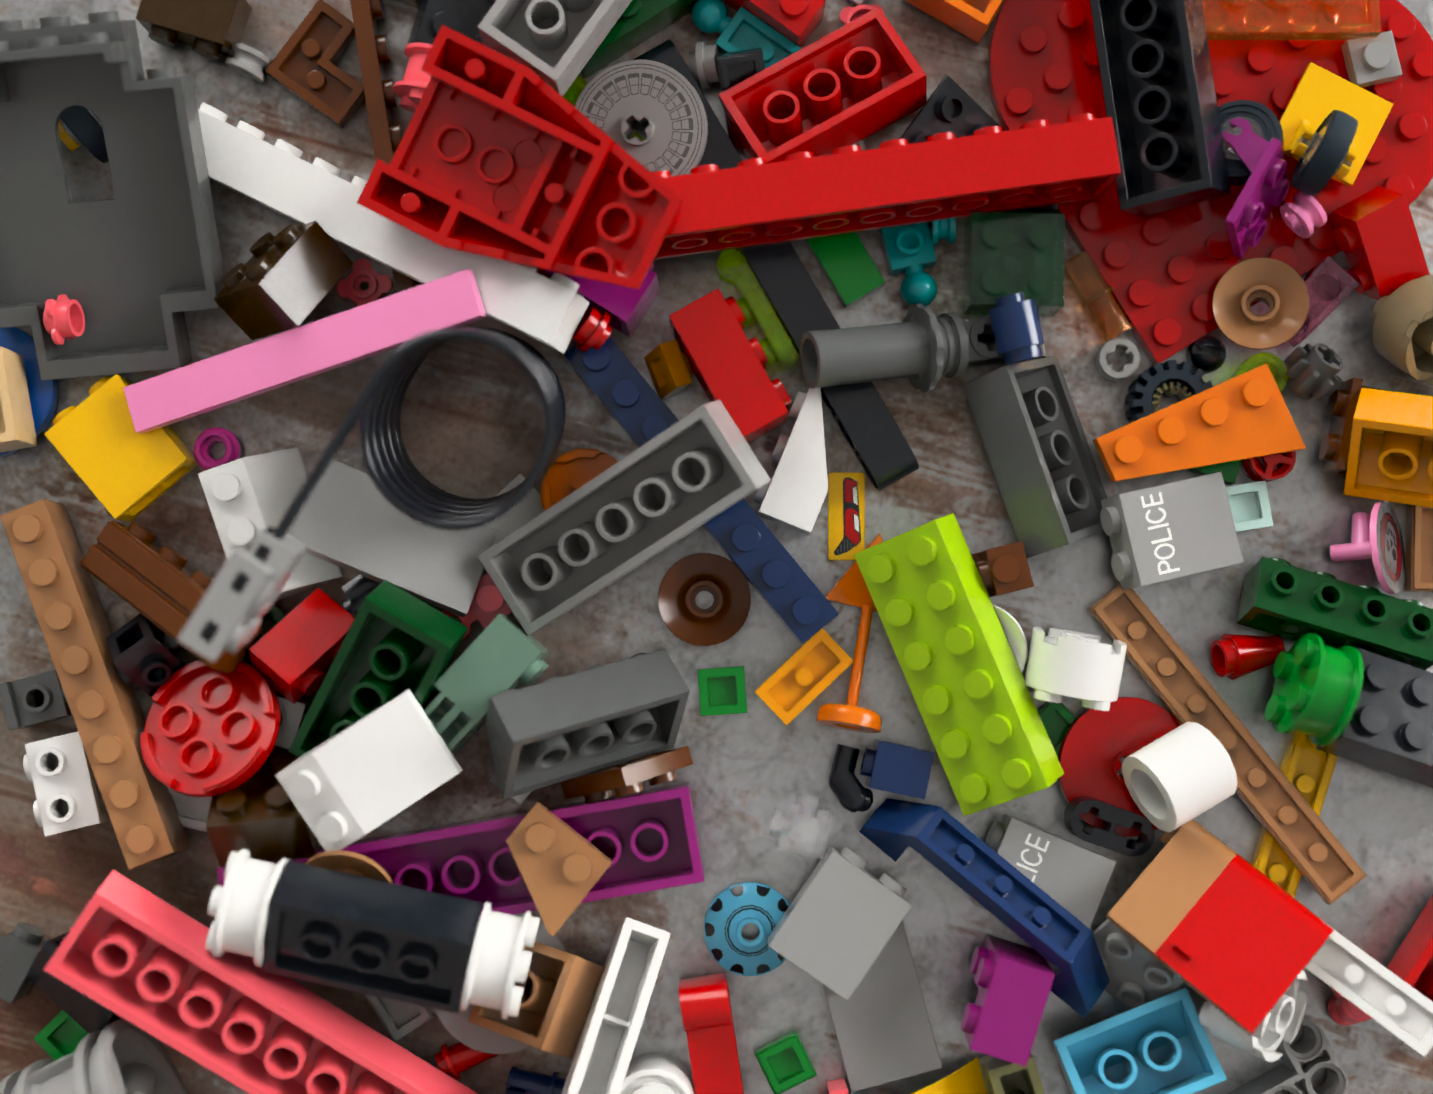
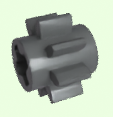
[1283,343,1344,400]

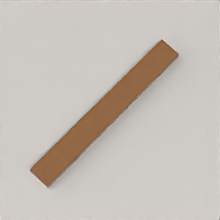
[1087,583,1367,905]

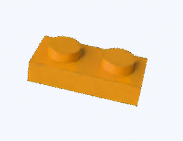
[754,628,854,726]

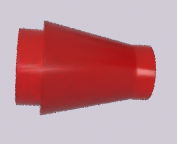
[1210,634,1285,680]

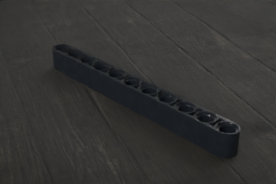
[633,39,919,491]

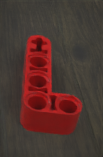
[679,973,744,1094]

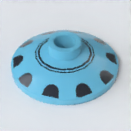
[704,882,790,976]

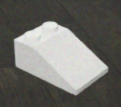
[275,689,462,851]

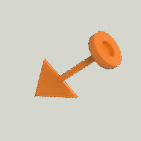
[816,533,883,733]

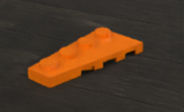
[1093,363,1306,483]

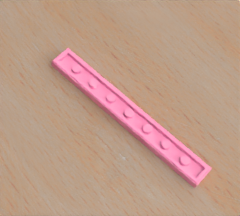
[123,269,487,433]

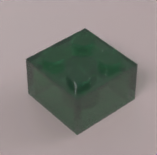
[963,212,1065,317]

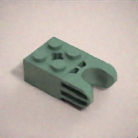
[424,614,550,756]

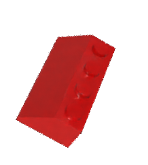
[718,7,926,163]

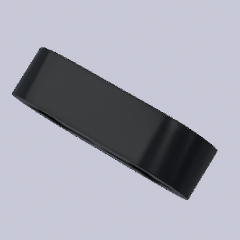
[1063,796,1155,857]

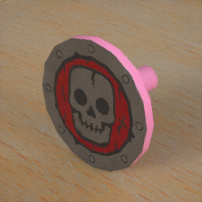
[1330,501,1405,594]

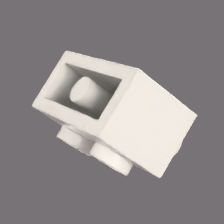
[23,731,110,836]

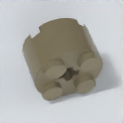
[1372,275,1433,385]

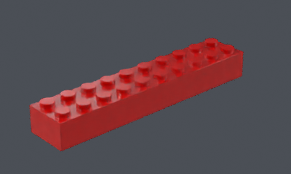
[651,113,1121,260]

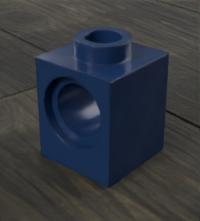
[860,739,934,799]

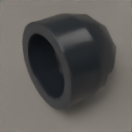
[1186,336,1226,374]

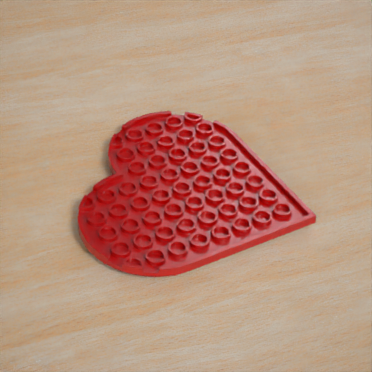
[988,0,1433,365]

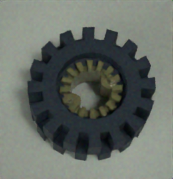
[1125,360,1213,422]

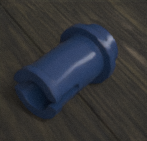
[505,1066,566,1094]

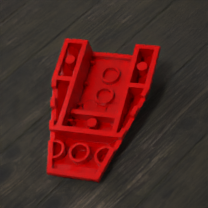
[357,25,683,290]

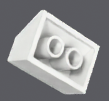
[198,447,344,601]

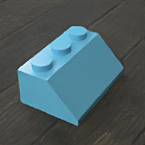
[1053,987,1227,1094]

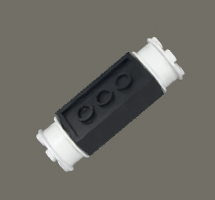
[206,849,540,1020]

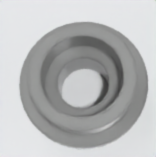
[688,41,720,89]

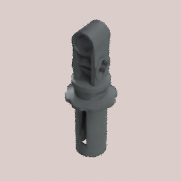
[799,303,1046,393]

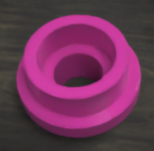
[194,427,241,470]

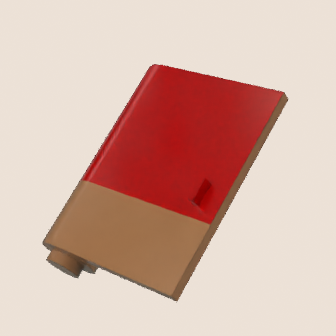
[1106,819,1334,1036]

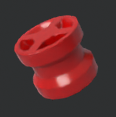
[1240,451,1296,482]

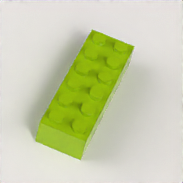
[854,513,1064,816]

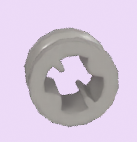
[225,42,272,83]
[1094,338,1140,382]

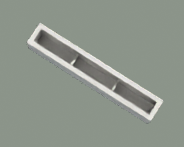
[561,917,671,1094]

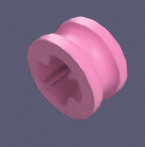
[1280,191,1327,239]

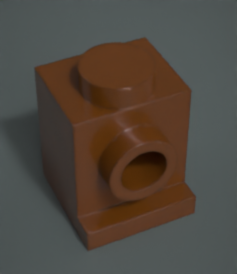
[971,541,1034,597]

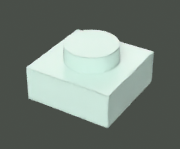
[1225,480,1274,532]

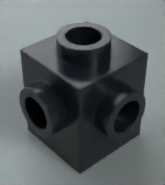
[106,613,187,697]

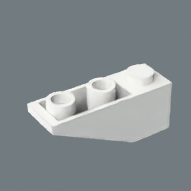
[753,388,829,536]

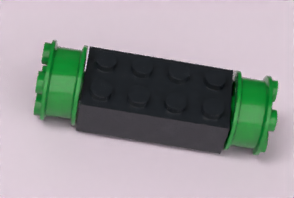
[1265,633,1433,788]

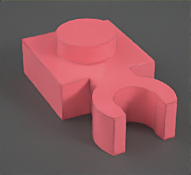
[441,573,513,640]

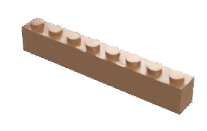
[0,499,191,870]

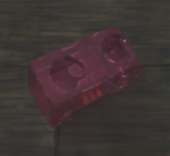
[1288,256,1359,347]

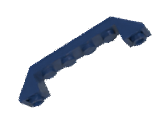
[859,798,1110,1018]

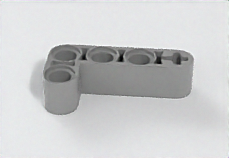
[1228,1016,1348,1094]

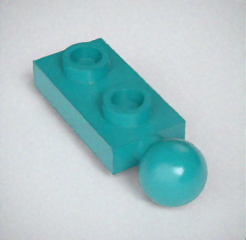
[691,0,802,69]
[880,222,937,307]

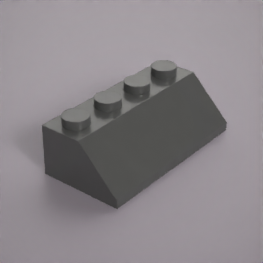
[963,355,1107,558]
[486,649,690,799]

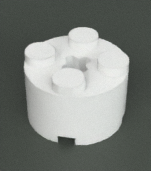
[1024,627,1127,711]
[1199,970,1308,1062]

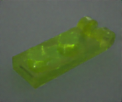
[717,249,800,373]

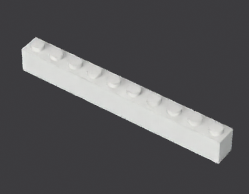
[198,102,590,354]

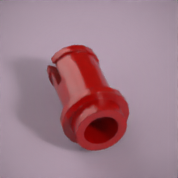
[434,1042,498,1080]

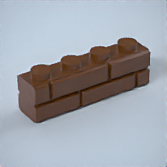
[80,520,262,673]

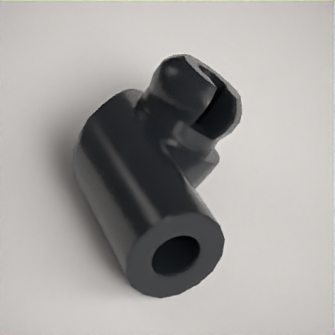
[829,744,873,812]

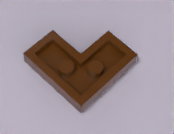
[265,0,365,129]
[561,746,693,803]

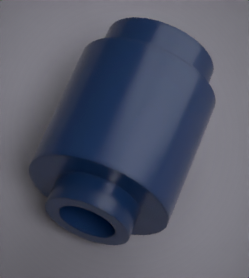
[988,292,1045,365]

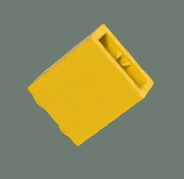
[44,374,198,522]

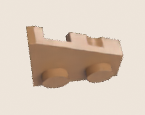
[506,802,613,937]

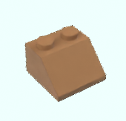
[468,941,605,1059]

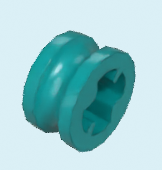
[927,218,956,245]

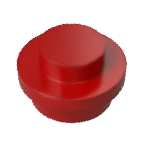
[572,306,613,353]

